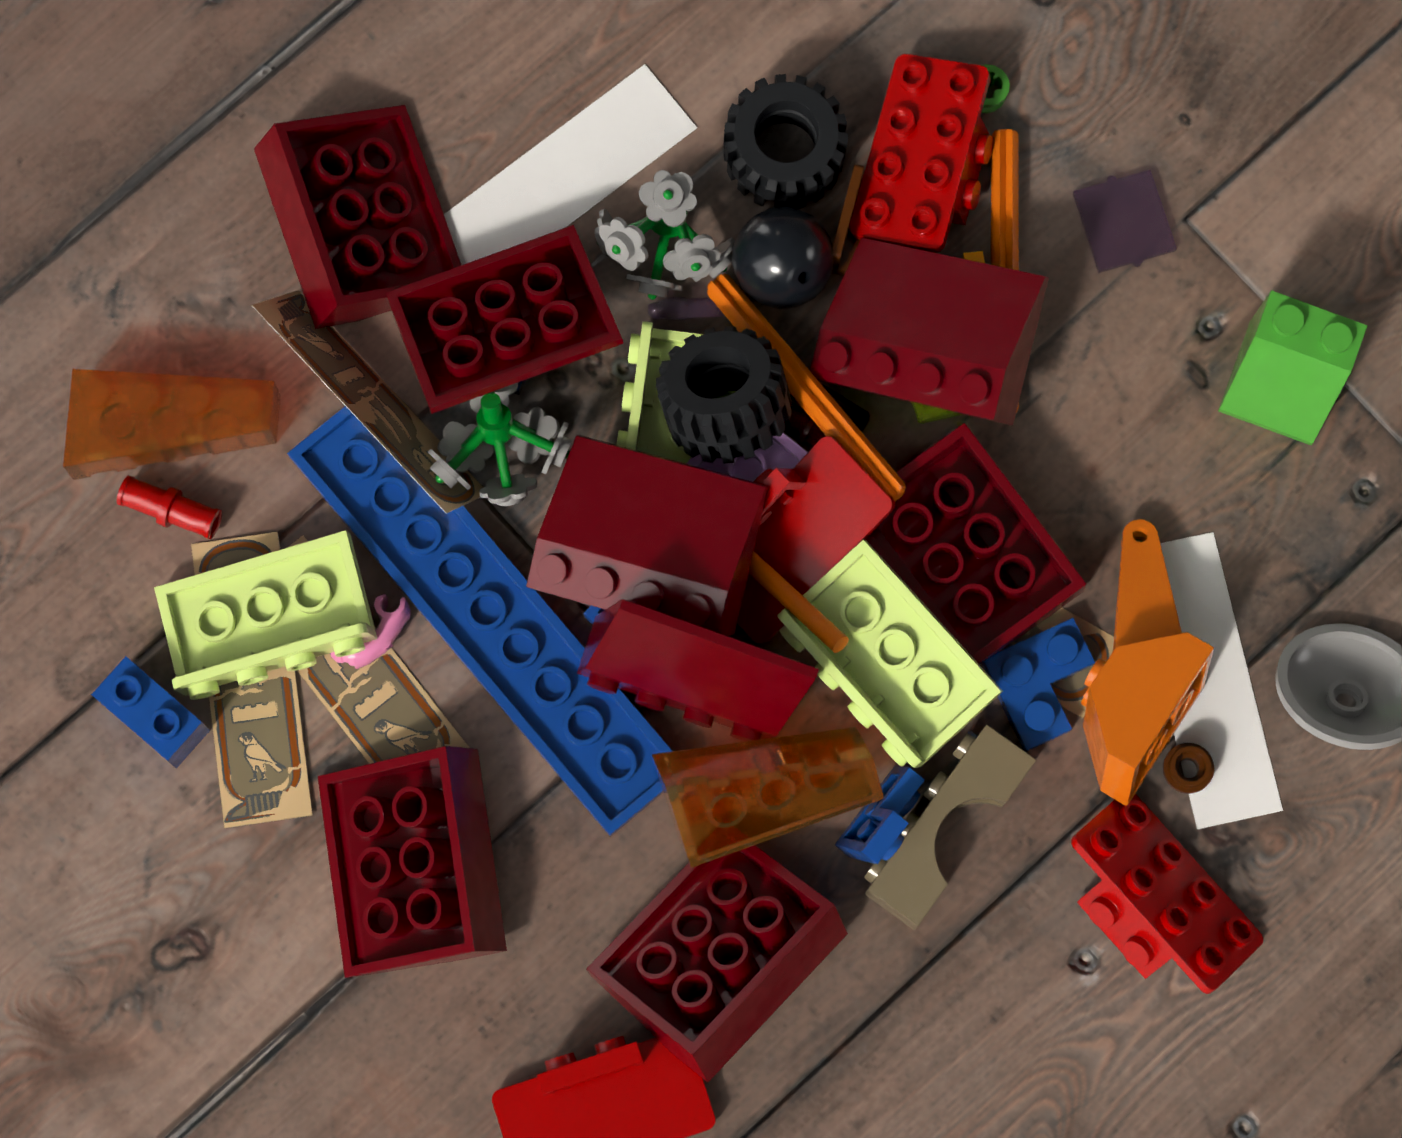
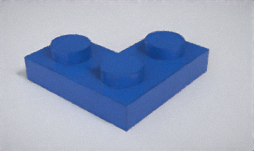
[981,618,1095,752]
[835,765,925,864]

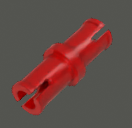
[116,475,222,540]

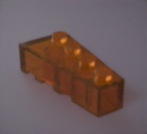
[63,369,281,480]
[652,727,884,868]

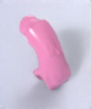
[331,594,411,669]

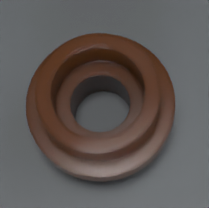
[1163,743,1214,794]

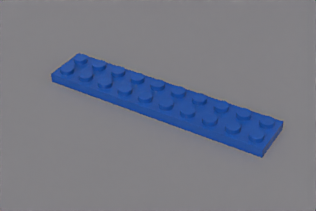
[287,406,688,837]

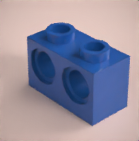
[91,656,210,769]

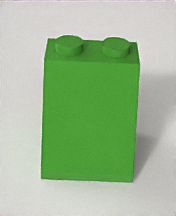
[1218,290,1368,445]

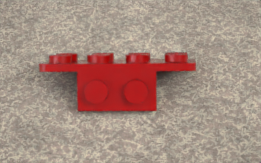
[849,54,993,253]
[737,436,895,643]
[1071,793,1263,994]
[492,1036,716,1138]

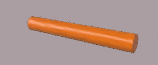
[749,551,849,653]

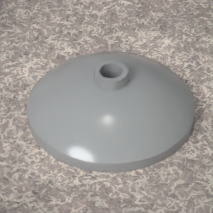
[1275,624,1402,750]

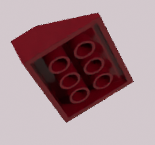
[254,105,461,329]
[386,225,623,414]
[810,237,1049,426]
[865,423,1087,665]
[526,435,768,636]
[577,599,819,745]
[318,746,507,978]
[586,824,848,1082]

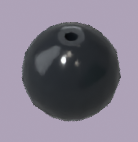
[732,206,834,309]

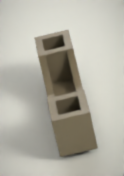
[864,724,1036,930]

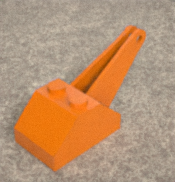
[1081,519,1214,806]

